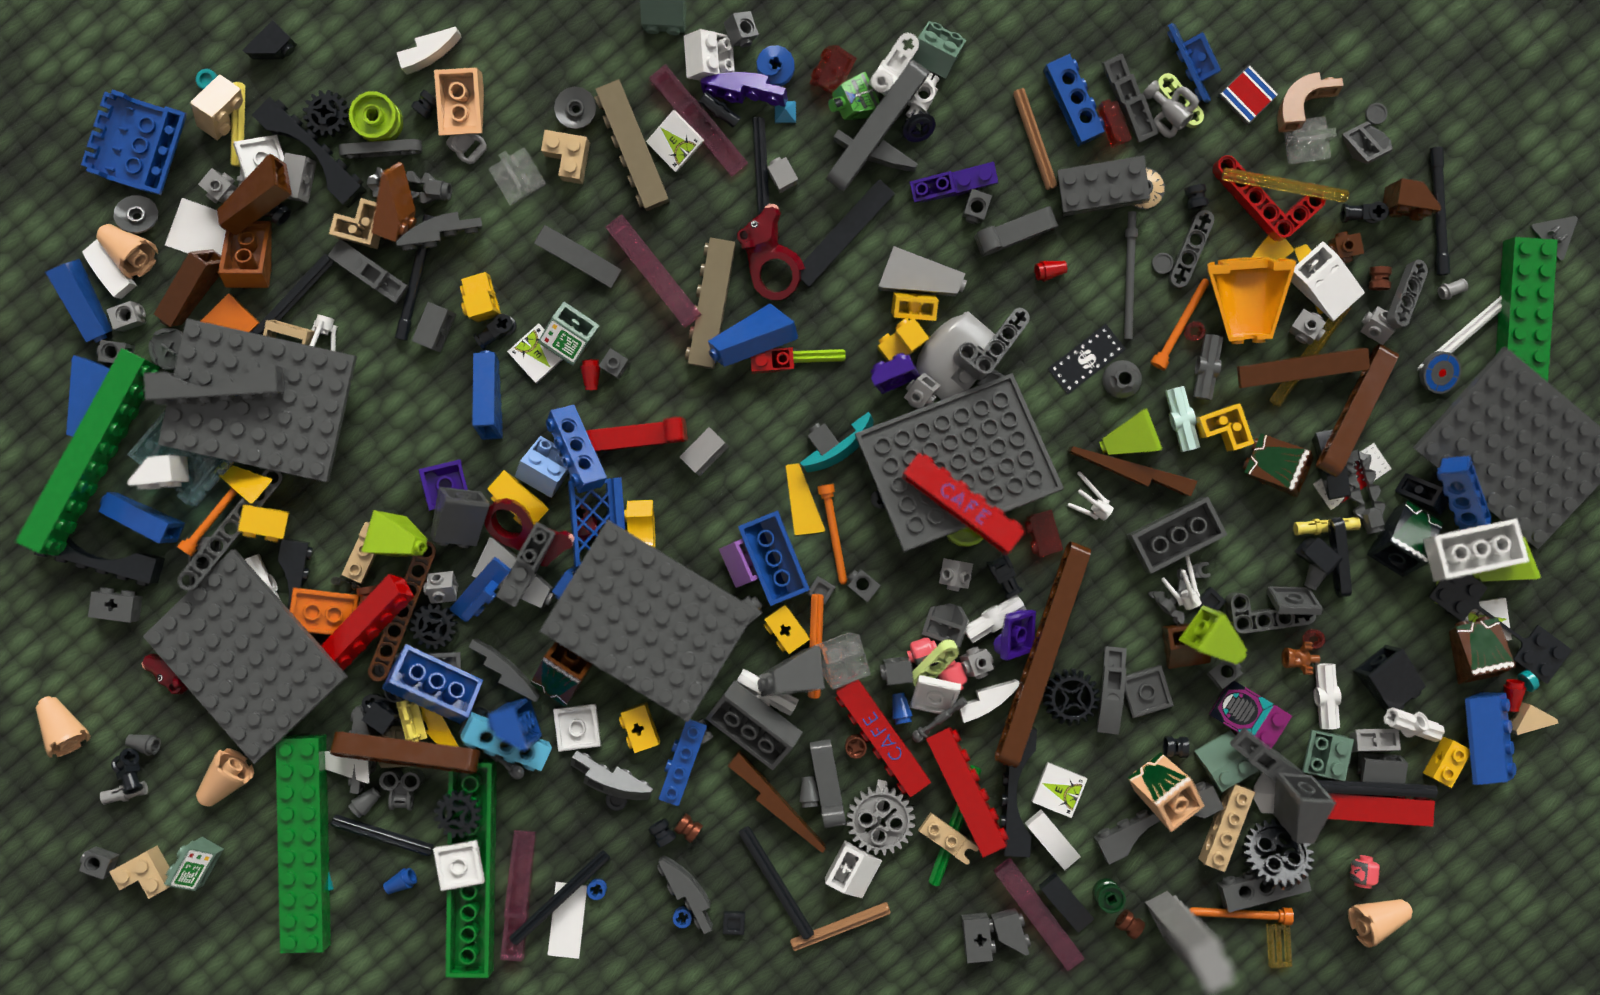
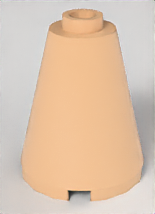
[96,224,158,278]
[36,696,91,758]
[196,748,254,806]
[1348,899,1413,948]

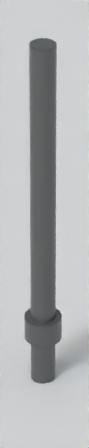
[1124,211,1138,339]

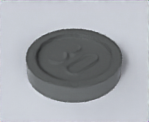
[1365,103,1388,125]
[1152,253,1174,274]

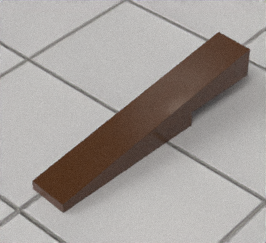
[1237,348,1370,388]
[1067,446,1198,496]
[728,750,826,853]

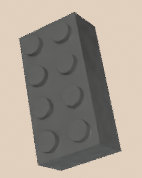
[1058,156,1150,216]
[1126,497,1227,574]
[705,680,803,770]

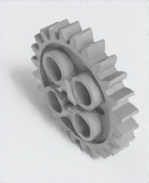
[847,785,915,855]

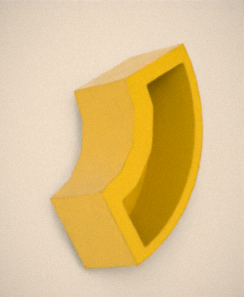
[488,470,549,526]
[624,500,655,548]

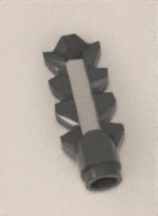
[367,167,452,205]
[1346,450,1386,534]

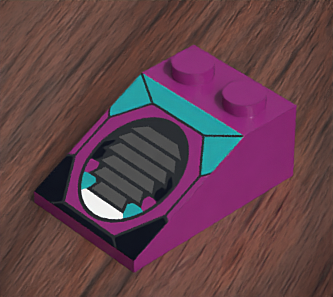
[1209,681,1292,749]

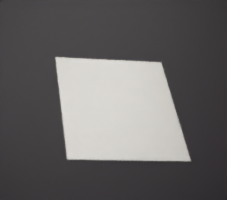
[165,198,226,255]

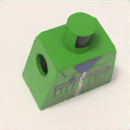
[828,71,880,120]

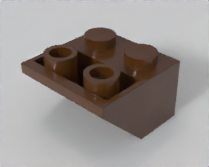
[1383,178,1441,221]
[1162,623,1211,669]

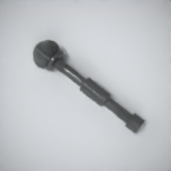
[912,697,968,743]
[477,747,525,779]

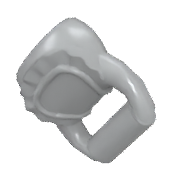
[446,134,487,164]

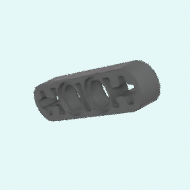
[339,139,422,159]
[1168,210,1215,289]
[1387,260,1428,330]

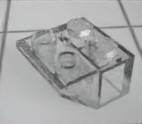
[812,632,871,689]

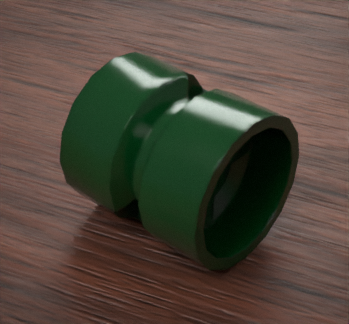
[1092,878,1126,914]

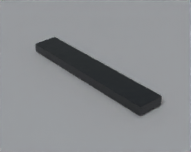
[801,179,895,287]

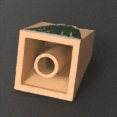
[1128,752,1204,832]

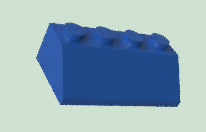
[738,511,810,606]
[382,644,483,724]
[1465,692,1516,785]
[487,697,542,750]

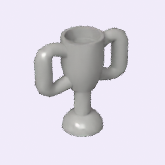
[1143,80,1199,138]

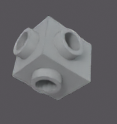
[198,168,238,203]
[1360,306,1396,345]
[1288,309,1326,345]
[904,373,941,409]
[939,558,973,591]
[424,571,458,604]
[959,647,994,679]

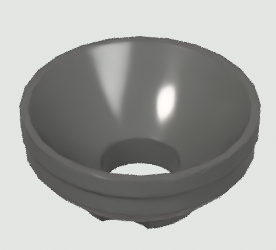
[1102,360,1142,399]

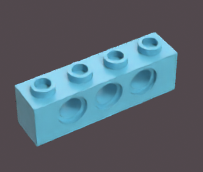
[460,712,552,771]

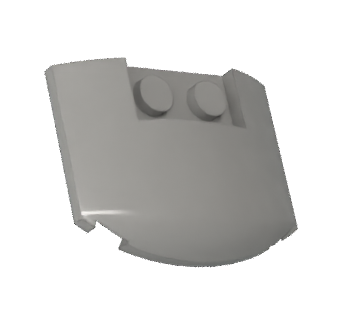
[916,312,998,400]

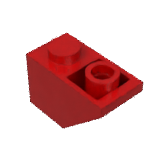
[751,347,794,374]

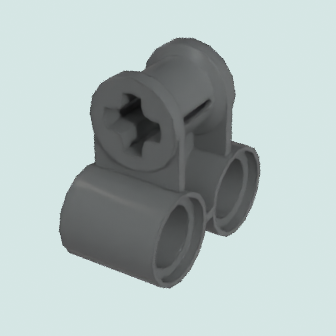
[379,768,425,811]

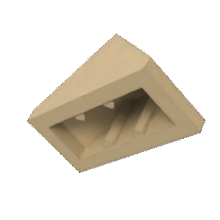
[1511,702,1558,735]

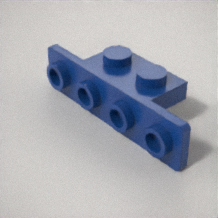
[1167,23,1222,103]
[450,557,511,622]
[659,719,707,806]

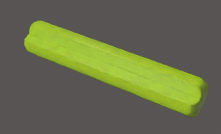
[793,349,846,363]

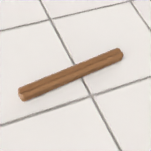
[1013,88,1057,190]
[790,902,891,951]

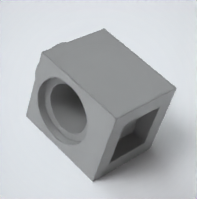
[767,157,798,193]
[106,301,146,332]

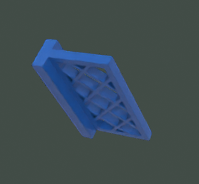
[568,477,625,567]

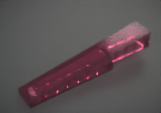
[649,64,748,177]
[605,214,701,328]
[500,830,536,962]
[994,858,1085,971]

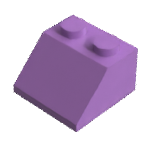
[719,538,759,588]

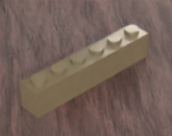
[595,79,670,211]
[685,237,736,369]

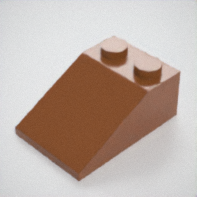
[371,162,416,242]
[218,221,272,288]

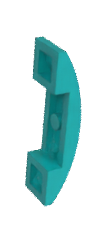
[800,412,874,472]

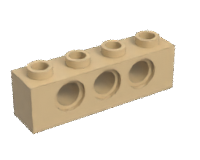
[1198,783,1255,872]

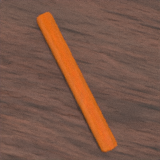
[808,594,824,699]

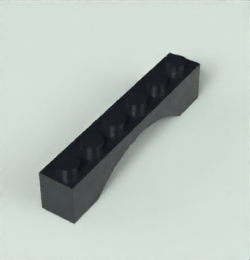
[252,97,366,208]
[26,537,165,586]
[278,538,313,609]
[1000,726,1037,857]

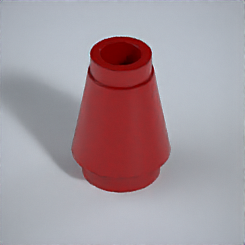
[1034,261,1068,282]
[580,359,601,390]
[1503,679,1526,712]

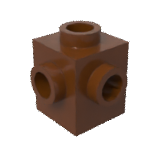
[1328,232,1364,263]

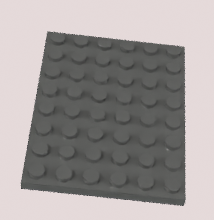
[158,319,357,482]
[1413,347,1600,549]
[855,373,1064,552]
[540,520,756,722]
[143,550,348,764]

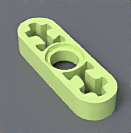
[1158,73,1204,128]
[912,640,959,687]

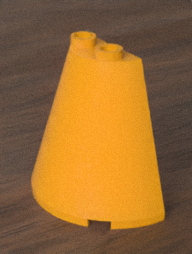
[1207,257,1296,344]

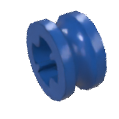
[587,878,607,900]
[673,906,692,928]

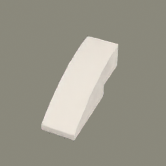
[397,27,461,75]
[82,239,137,299]
[959,679,1019,723]
[1025,810,1081,870]

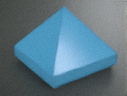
[775,101,796,123]

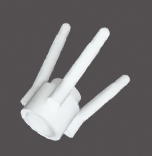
[310,315,338,351]
[1067,471,1114,521]
[1161,555,1202,610]

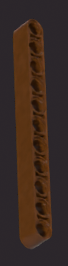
[995,541,1091,768]

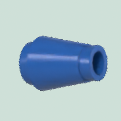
[892,693,913,725]
[383,868,417,894]

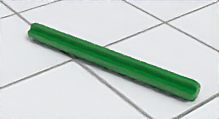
[929,765,981,887]

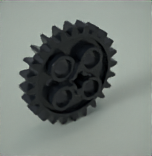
[1242,819,1314,889]

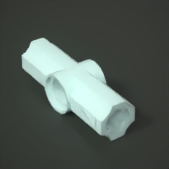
[1165,386,1200,452]

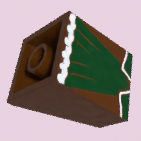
[1243,433,1314,498]
[1449,616,1516,684]
[530,642,593,707]

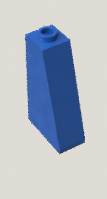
[45,259,112,343]
[708,303,798,367]
[472,350,503,440]
[66,355,111,437]
[98,492,186,543]

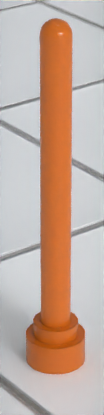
[1150,278,1209,371]
[177,470,250,557]
[817,484,847,585]
[1189,907,1294,925]

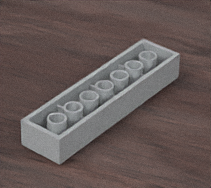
[1145,891,1235,994]

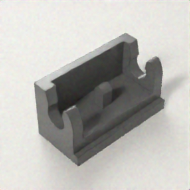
[412,302,456,353]
[1357,752,1408,784]

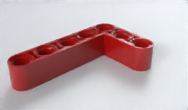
[1212,155,1326,241]
[586,417,688,452]

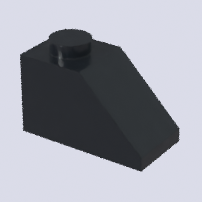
[243,20,297,59]
[1395,473,1449,515]

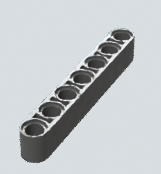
[826,59,930,192]
[178,469,283,590]

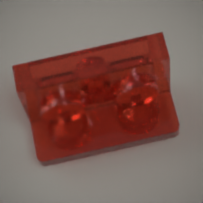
[810,45,857,95]
[1097,99,1132,148]
[1024,509,1063,557]

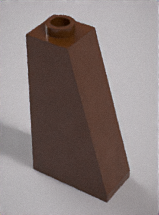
[217,154,292,235]
[154,249,221,327]

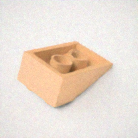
[434,68,484,136]

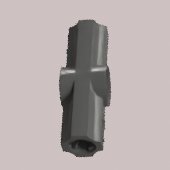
[1193,334,1223,400]

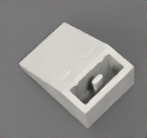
[1291,241,1365,322]

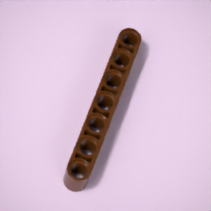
[1316,343,1399,477]
[368,541,436,681]
[330,732,481,774]

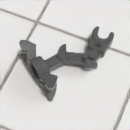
[1148,562,1211,624]

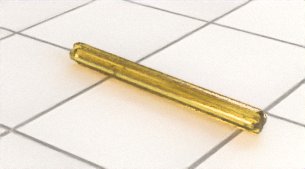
[1222,168,1350,202]
[1270,305,1352,407]

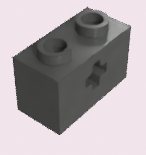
[88,587,143,623]
[961,913,996,963]

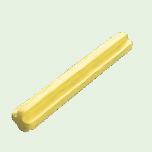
[231,82,245,167]

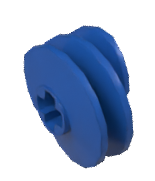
[756,45,795,86]

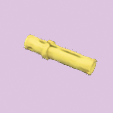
[1293,517,1361,536]

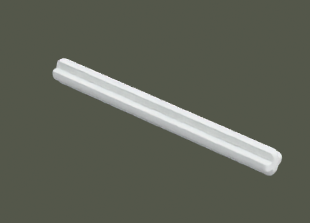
[1418,296,1502,372]

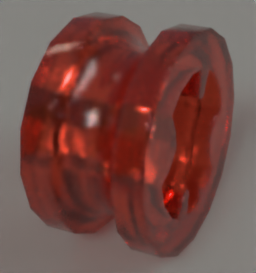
[1184,321,1206,341]
[1303,629,1325,649]

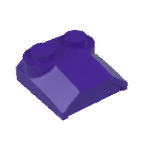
[870,353,920,394]
[418,459,468,511]
[994,610,1036,660]

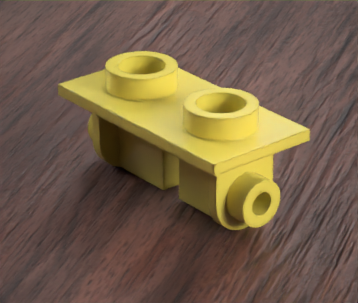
[396,700,428,741]

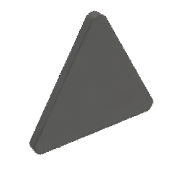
[1531,216,1578,261]

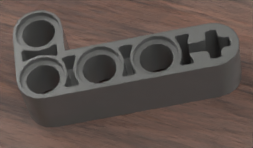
[974,206,1058,257]
[953,308,1030,380]
[1225,592,1316,633]
[810,739,846,828]

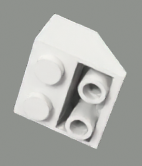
[684,29,735,81]
[128,455,189,490]
[825,840,882,898]

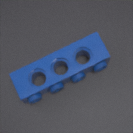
[1043,54,1105,146]
[546,405,607,493]
[1437,456,1491,530]

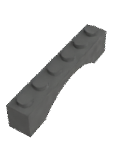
[144,366,284,405]
[1094,782,1224,865]

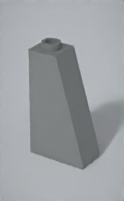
[878,246,967,296]
[472,537,554,608]

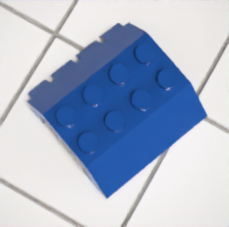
[81,90,187,195]

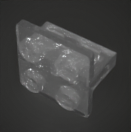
[1284,116,1337,164]
[489,148,546,205]

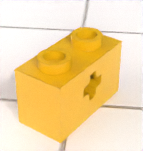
[891,291,939,321]
[764,603,810,654]
[619,702,661,753]
[1423,737,1470,788]

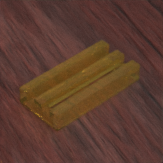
[1267,923,1292,968]

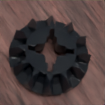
[902,111,936,142]

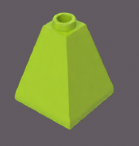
[1099,408,1162,455]
[362,510,427,557]
[1472,536,1541,581]
[1179,605,1247,664]

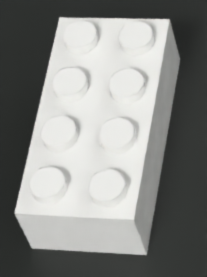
[1423,519,1529,581]

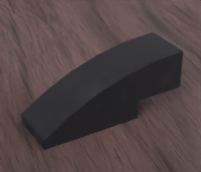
[1312,429,1351,500]
[1038,872,1094,933]

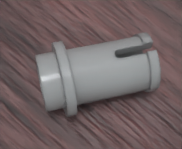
[1438,278,1468,300]

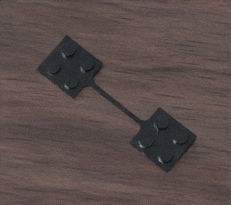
[1428,574,1572,684]

